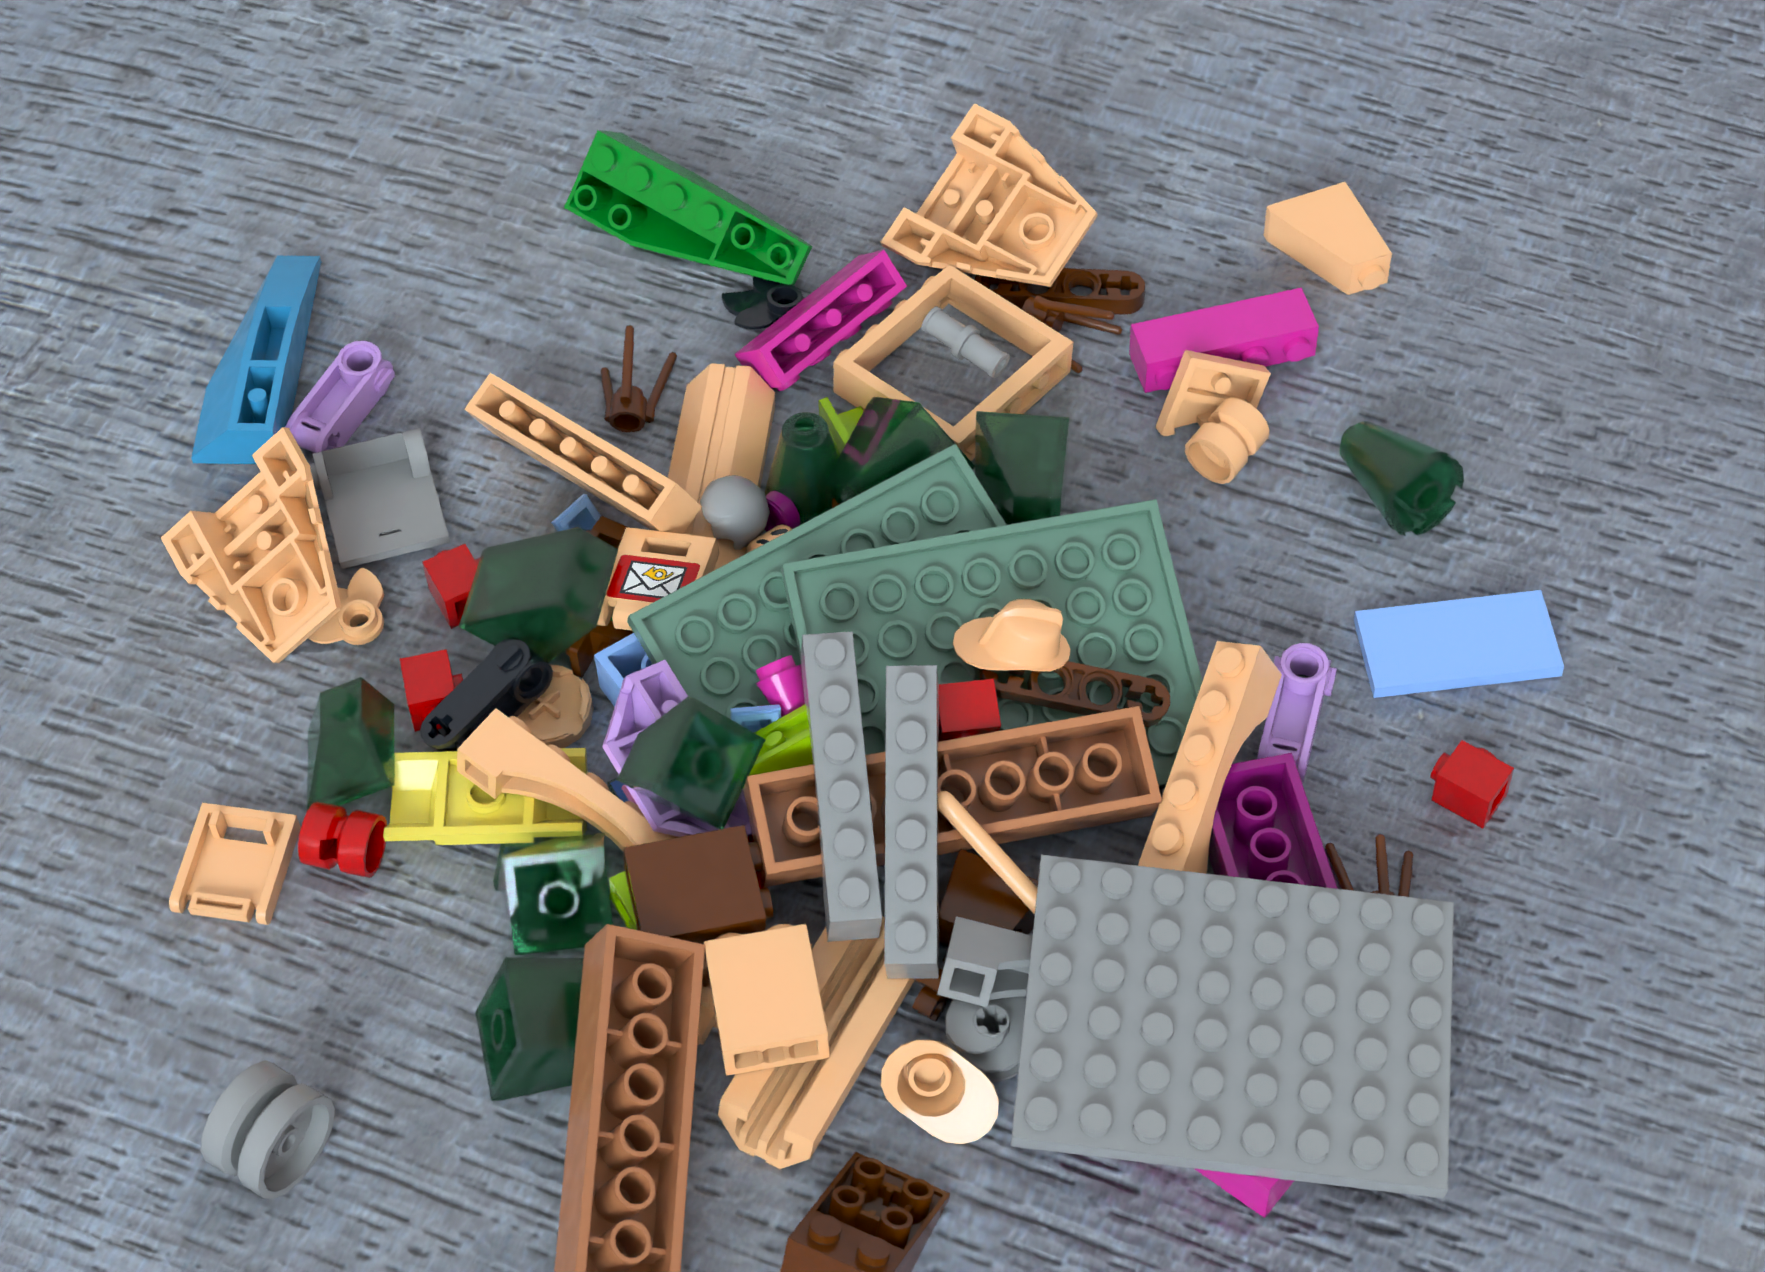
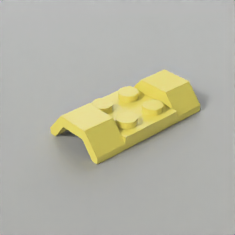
[383,748,588,845]

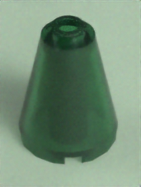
[764,412,855,525]
[1339,421,1464,536]

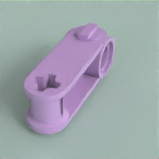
[285,341,395,453]
[1257,643,1337,782]

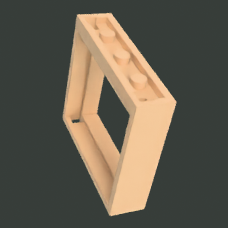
[833,264,1073,463]

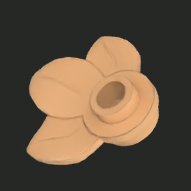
[308,568,384,645]

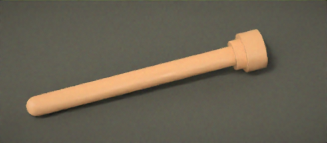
[938,791,1037,915]

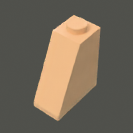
[1263,182,1392,295]

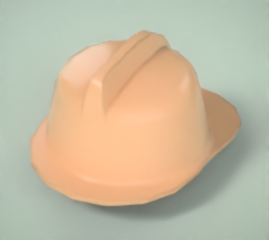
[953,599,1071,672]
[881,1040,999,1144]

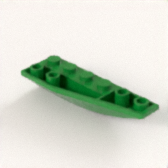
[564,130,812,286]

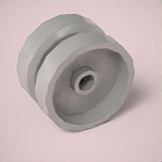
[200,1060,335,1200]

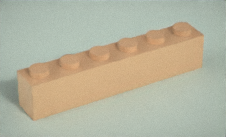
[464,373,702,534]

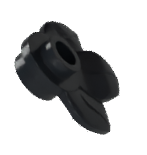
[722,276,804,330]

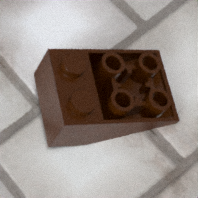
[780,1152,951,1272]

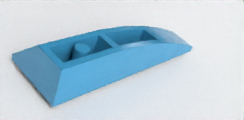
[191,255,321,464]

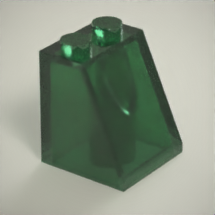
[826,397,975,505]
[975,411,1069,525]
[459,527,618,663]
[475,957,584,1101]

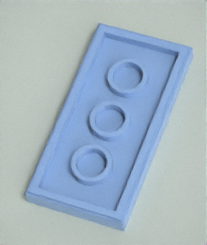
[1354,590,1564,698]

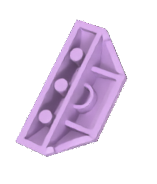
[602,660,752,837]

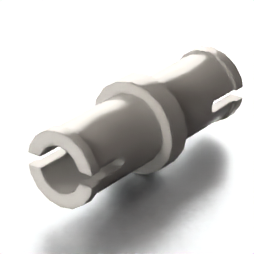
[921,306,1010,379]

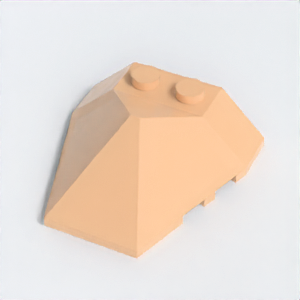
[880,103,1098,287]
[161,427,342,663]

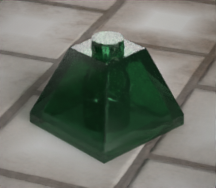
[307,677,395,810]
[617,696,766,829]
[502,833,614,955]

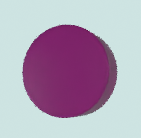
[765,490,800,532]

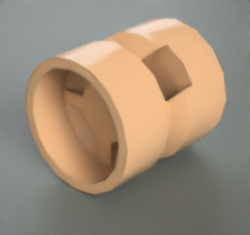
[1185,398,1270,484]

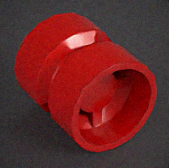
[298,801,387,878]

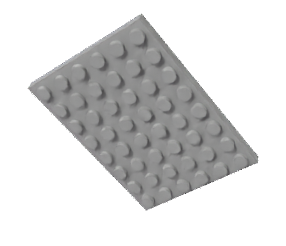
[1011,854,1454,1199]

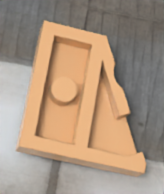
[1155,350,1271,436]

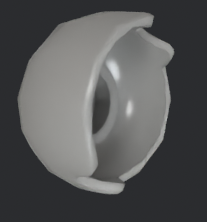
[700,475,770,550]

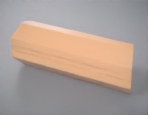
[659,363,775,570]
[718,916,915,1169]

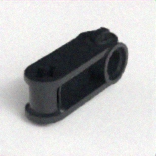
[420,637,553,752]

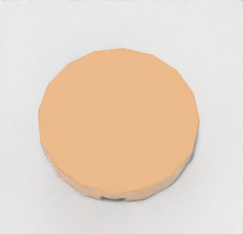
[517,665,594,748]

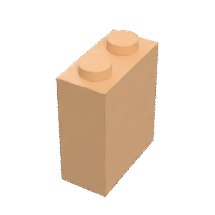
[703,924,830,1076]

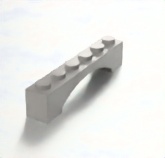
[801,631,882,942]
[884,665,939,979]
[937,916,1032,1007]

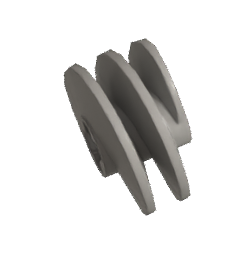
[945,997,1026,1083]

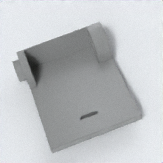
[309,428,450,569]

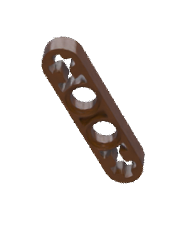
[974,268,1145,315]
[979,661,1170,727]

